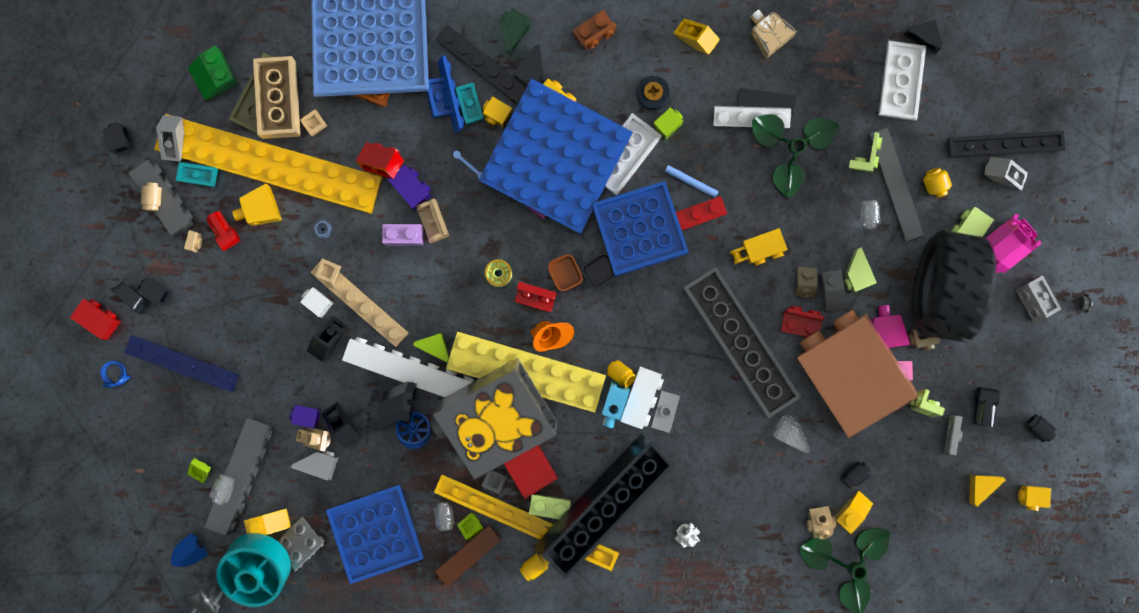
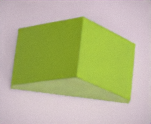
[413,333,450,363]

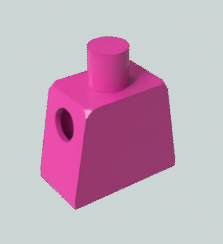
[870,305,910,348]

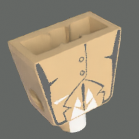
[750,10,797,59]

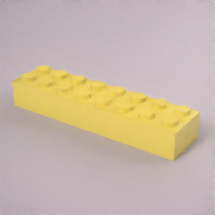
[446,332,606,412]

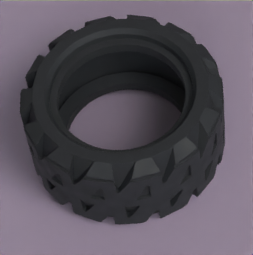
[912,230,996,342]

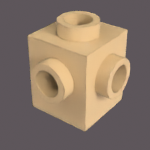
[807,506,836,539]

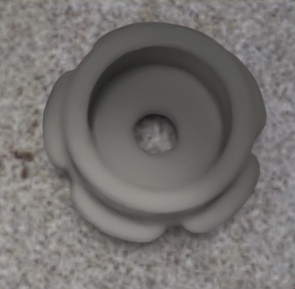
[1076,294,1094,313]

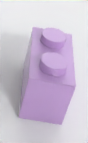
[382,224,424,246]

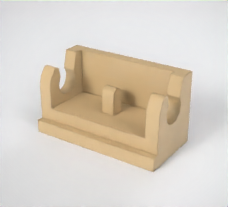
[417,198,449,244]

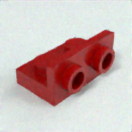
[515,282,556,312]
[780,306,825,338]

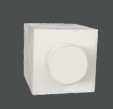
[301,287,333,318]

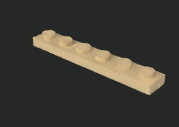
[310,258,409,347]

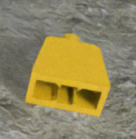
[232,184,282,226]

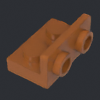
[572,10,616,50]

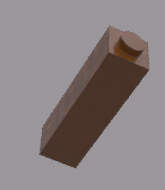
[435,524,502,587]

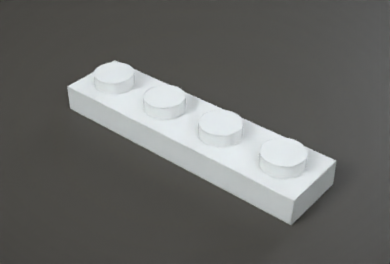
[713,106,791,128]

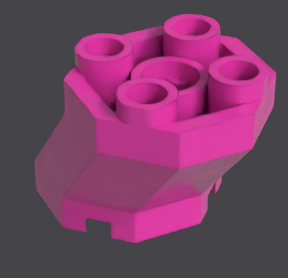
[986,214,1041,273]

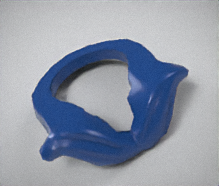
[100,361,130,388]

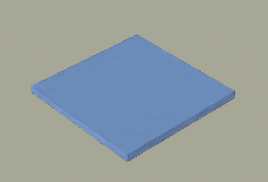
[311,0,429,97]

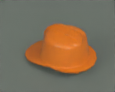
[530,321,574,352]

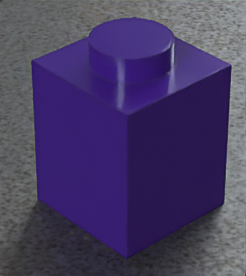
[289,405,321,429]

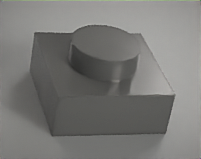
[482,470,507,494]

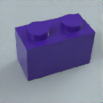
[388,165,431,211]

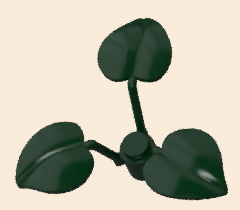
[752,114,839,198]
[800,528,891,613]

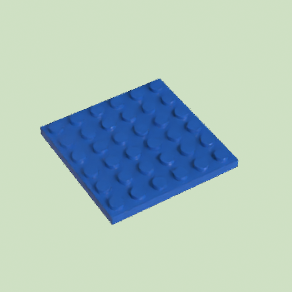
[478,79,633,234]

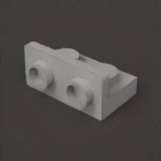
[1016,275,1061,323]

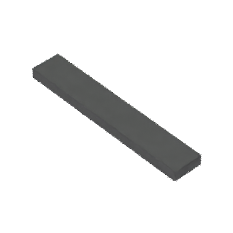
[869,128,924,242]

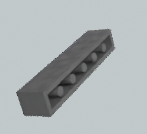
[204,418,273,536]

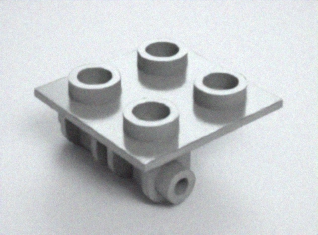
[278,517,325,571]

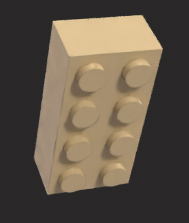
[253,56,301,139]

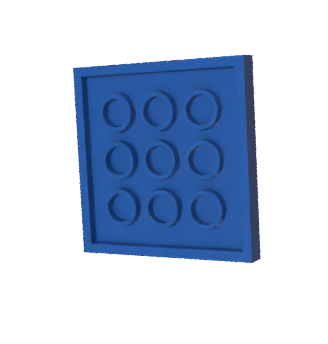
[592,181,689,276]
[326,485,424,584]

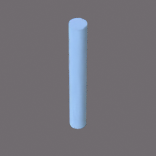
[665,165,719,198]

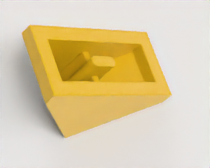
[969,475,1006,507]

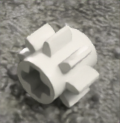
[675,523,700,548]

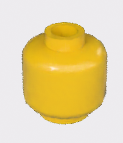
[923,168,952,197]

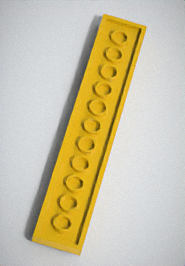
[154,114,383,214]

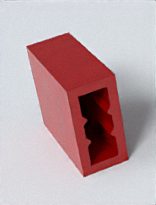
[504,445,558,498]

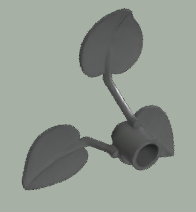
[159,587,223,613]

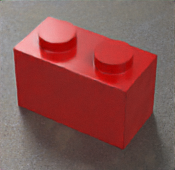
[356,142,404,179]
[70,298,121,340]

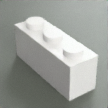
[620,367,664,429]

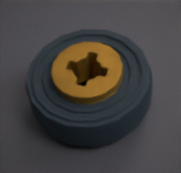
[636,75,670,110]

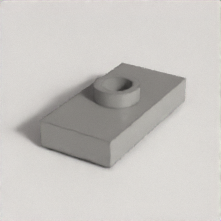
[651,391,680,433]
[944,415,963,455]

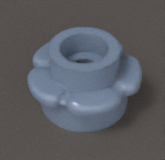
[314,220,332,238]

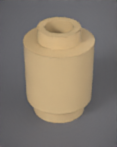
[140,182,162,211]

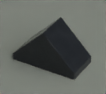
[903,20,943,54]

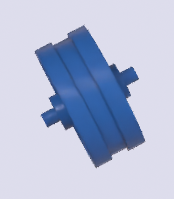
[396,412,431,449]

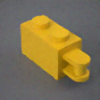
[730,228,788,266]

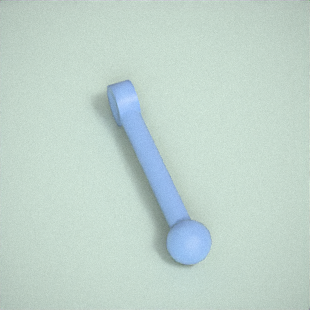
[453,151,482,178]

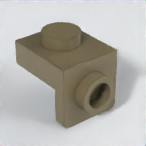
[795,267,818,298]
[907,329,940,351]

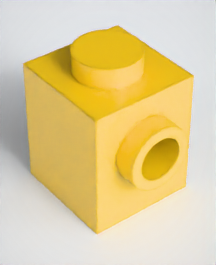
[482,96,513,128]
[1018,485,1051,511]

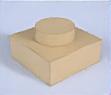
[300,109,327,136]
[184,230,202,253]
[315,259,341,284]

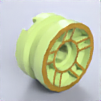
[485,259,512,287]

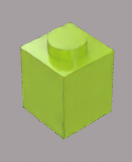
[653,107,683,140]

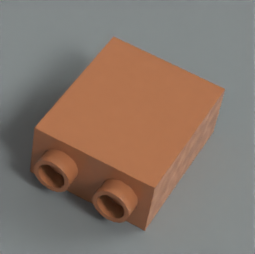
[797,310,918,438]

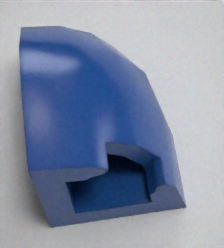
[171,533,208,567]

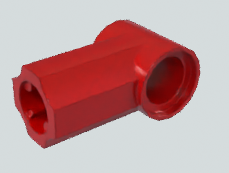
[206,211,240,251]

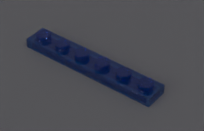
[124,335,239,392]

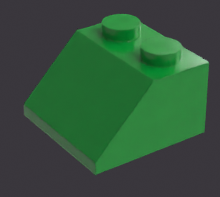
[187,45,239,101]

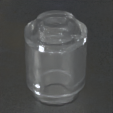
[861,200,881,229]
[209,474,235,505]
[433,502,455,531]

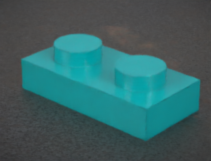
[455,82,484,125]
[176,162,218,187]

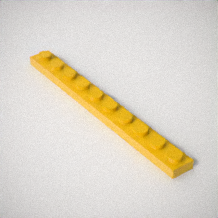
[434,474,619,571]

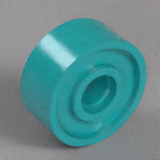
[217,533,291,607]

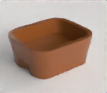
[548,254,583,291]

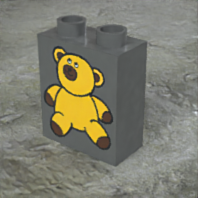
[430,358,557,479]

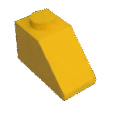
[673,18,720,55]
[834,490,873,534]
[244,508,291,535]

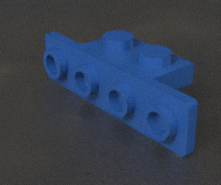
[426,55,464,133]

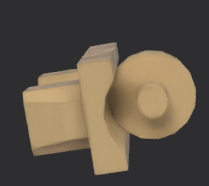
[296,427,331,451]

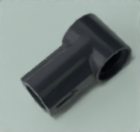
[975,387,1000,427]

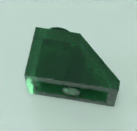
[501,8,532,56]

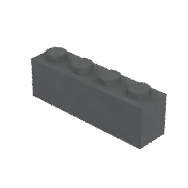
[129,160,195,237]

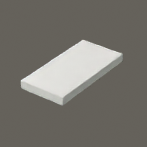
[878,41,926,121]
[605,113,662,196]

